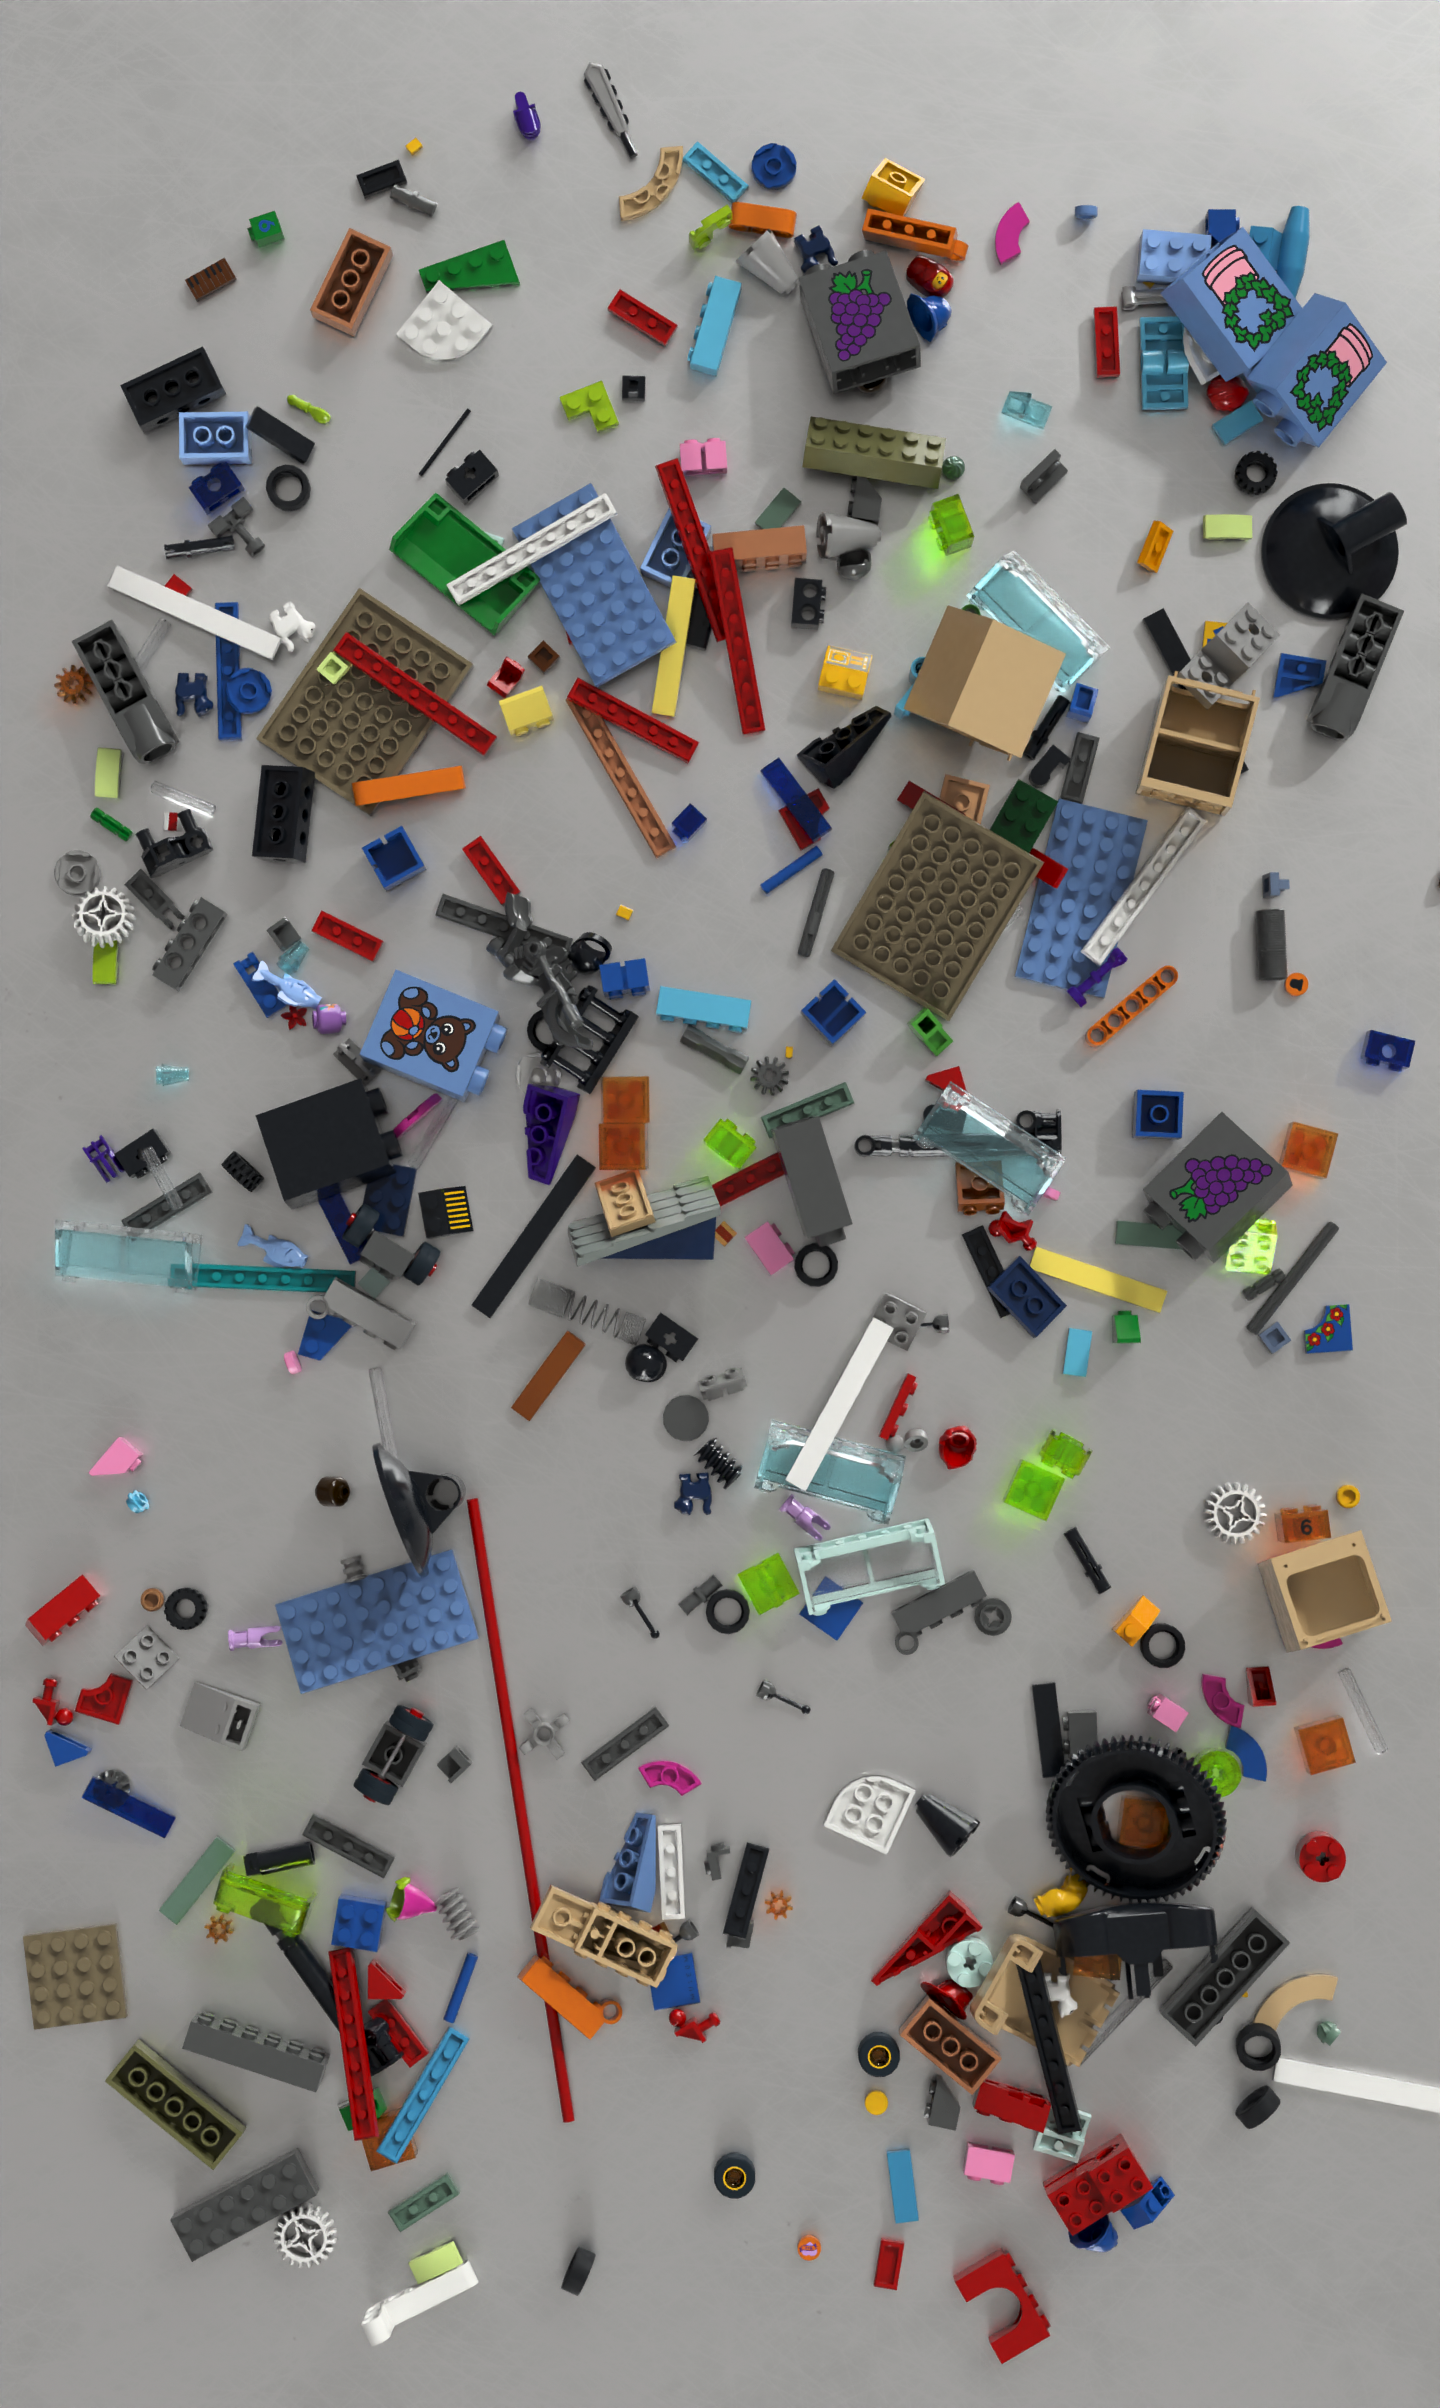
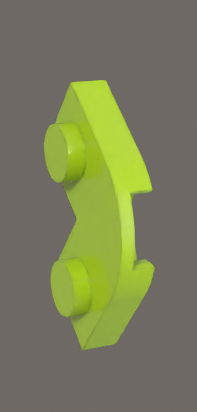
[689,204,732,250]

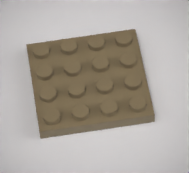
[23,1923,128,2030]

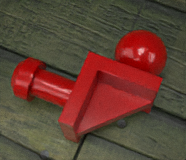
[988,1211,1037,1251]
[32,1678,73,1726]
[669,2009,721,2043]

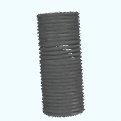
[1255,909,1288,981]

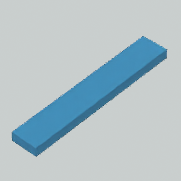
[376,2027,469,2164]

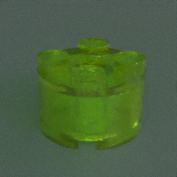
[1039,1429,1093,1479]
[1193,1748,1241,1797]

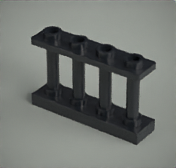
[540,985,639,1094]

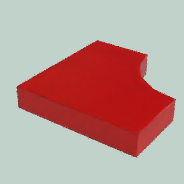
[778,788,830,851]
[75,1673,134,1725]

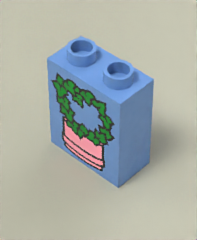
[1161,227,1302,382]
[1246,293,1387,448]

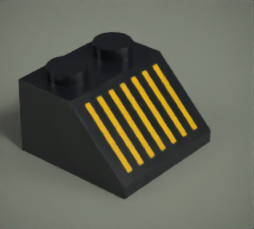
[418,1186,474,1239]

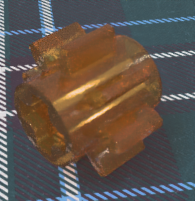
[764,1890,793,1920]
[204,1914,234,1944]

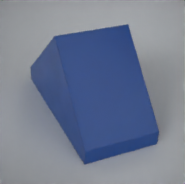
[1066,683,1099,724]
[44,1729,92,1767]

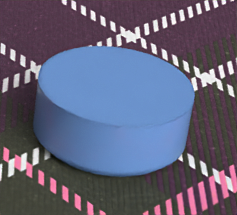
[1075,205,1098,219]

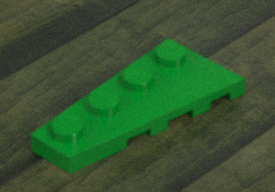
[419,240,520,293]

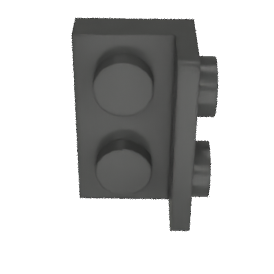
[1020,449,1068,502]

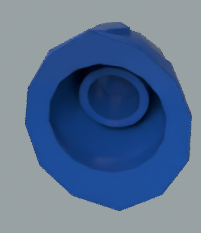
[907,293,952,342]
[1068,2215,1118,2253]

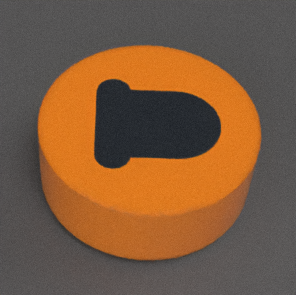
[1284,973,1308,996]

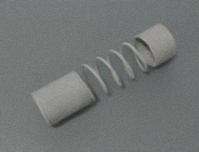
[528,1278,646,1345]

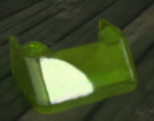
[213,1863,318,1937]

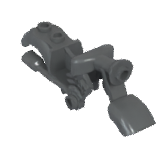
[486,892,594,1050]

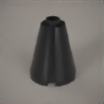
[915,1794,981,1857]

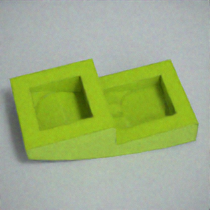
[93,940,119,984]

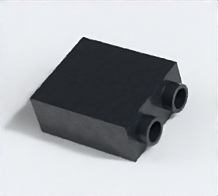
[255,1078,403,1210]

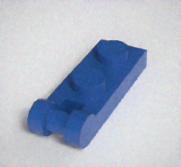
[233,951,287,1018]

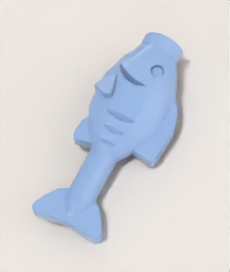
[251,961,322,1009]
[237,1224,308,1268]

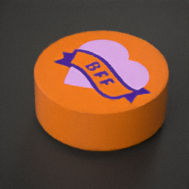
[797,2235,821,2261]

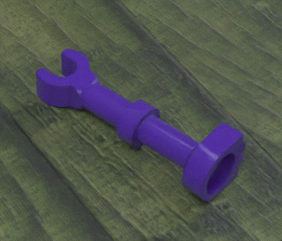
[1067,947,1128,1007]

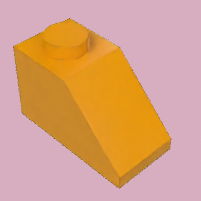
[1112,1595,1160,1647]

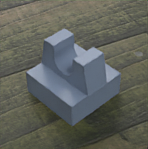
[1262,872,1290,898]

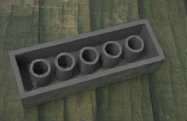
[1159,1908,1290,2047]
[182,2012,330,2092]
[170,2148,319,2262]

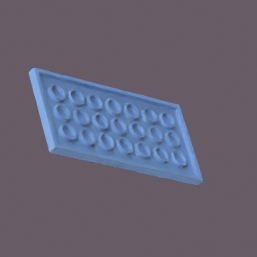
[512,483,677,687]
[1014,799,1148,999]
[275,1549,479,1694]

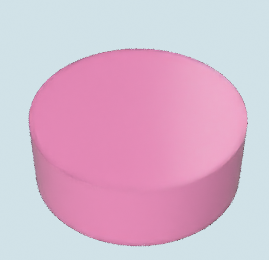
[1036,1184,1061,1201]
[284,1350,302,1375]

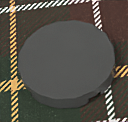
[663,1395,709,1441]

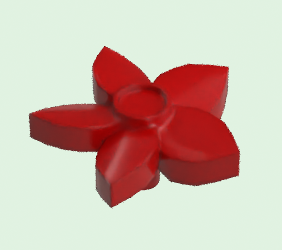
[280,1006,307,1030]

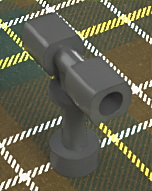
[208,497,265,557]

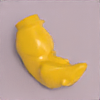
[1033,1868,1088,1917]

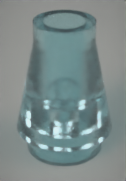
[276,941,310,975]
[156,1064,189,1087]

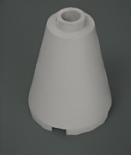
[736,229,798,294]
[816,512,881,558]

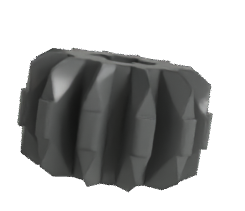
[750,1056,789,1096]

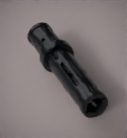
[164,535,235,559]
[1023,695,1070,760]
[1064,1527,1111,1594]

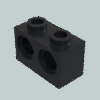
[791,578,826,630]

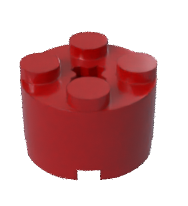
[1295,1831,1346,1882]

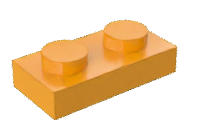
[1137,520,1173,573]

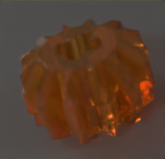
[54,665,94,705]

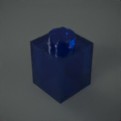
[671,803,707,842]

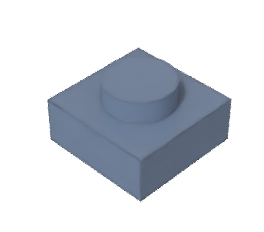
[1258,1322,1291,1354]

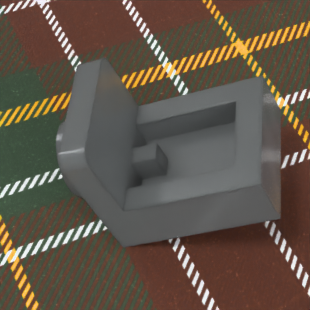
[393,1658,421,1682]
[704,1843,730,1881]

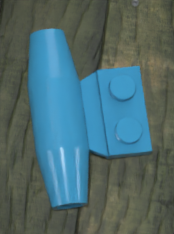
[1249,206,1310,299]

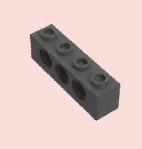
[152,897,228,992]

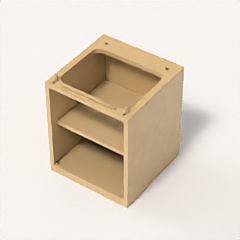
[903,605,1066,761]
[1135,671,1260,816]
[1258,1530,1392,1653]

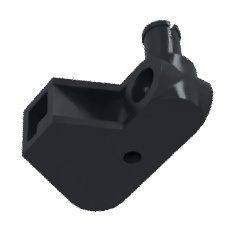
[135,809,213,878]

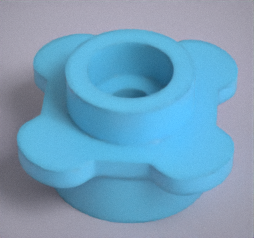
[126,1490,149,1513]

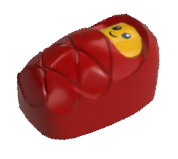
[906,255,954,298]

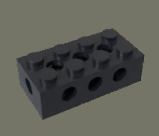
[120,347,226,433]
[252,765,315,863]

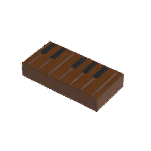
[185,258,237,302]

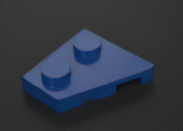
[1272,653,1327,698]
[298,1310,352,1361]

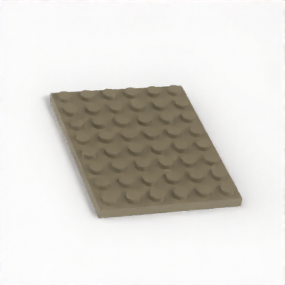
[256,588,474,816]
[831,791,1044,1021]

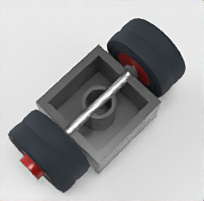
[342,1204,441,1285]
[353,1705,434,1805]

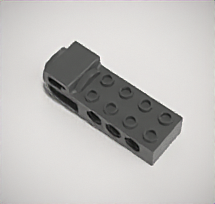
[1306,593,1404,740]
[71,620,179,763]

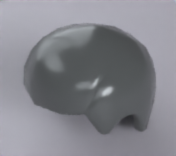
[837,550,871,580]

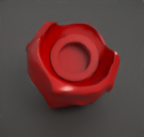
[1206,375,1249,412]
[939,1426,977,1470]

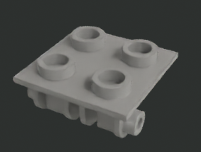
[866,1292,927,1351]
[114,1625,180,1690]

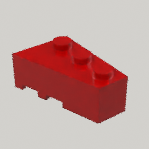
[25,1574,100,1646]
[972,2078,1051,2133]

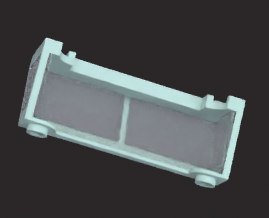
[793,1518,945,1616]

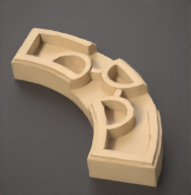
[619,146,683,221]
[1252,1974,1338,2031]

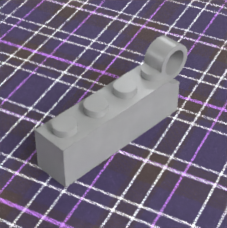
[306,1277,416,1350]

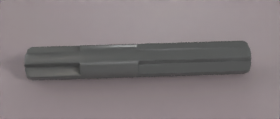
[798,868,834,957]

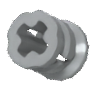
[340,1555,367,1583]

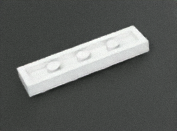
[658,1824,685,1920]

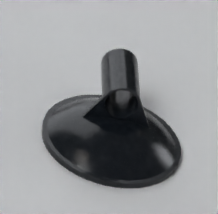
[1261,483,1407,620]
[372,1443,466,1577]

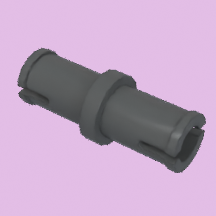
[390,184,437,217]
[678,1574,723,1616]

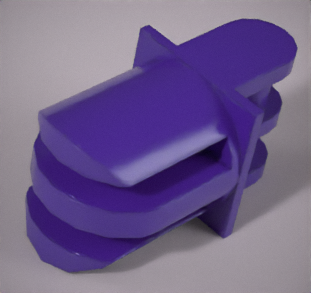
[513,92,541,140]
[82,1135,125,1183]

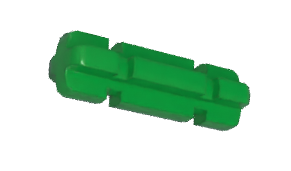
[90,808,133,841]

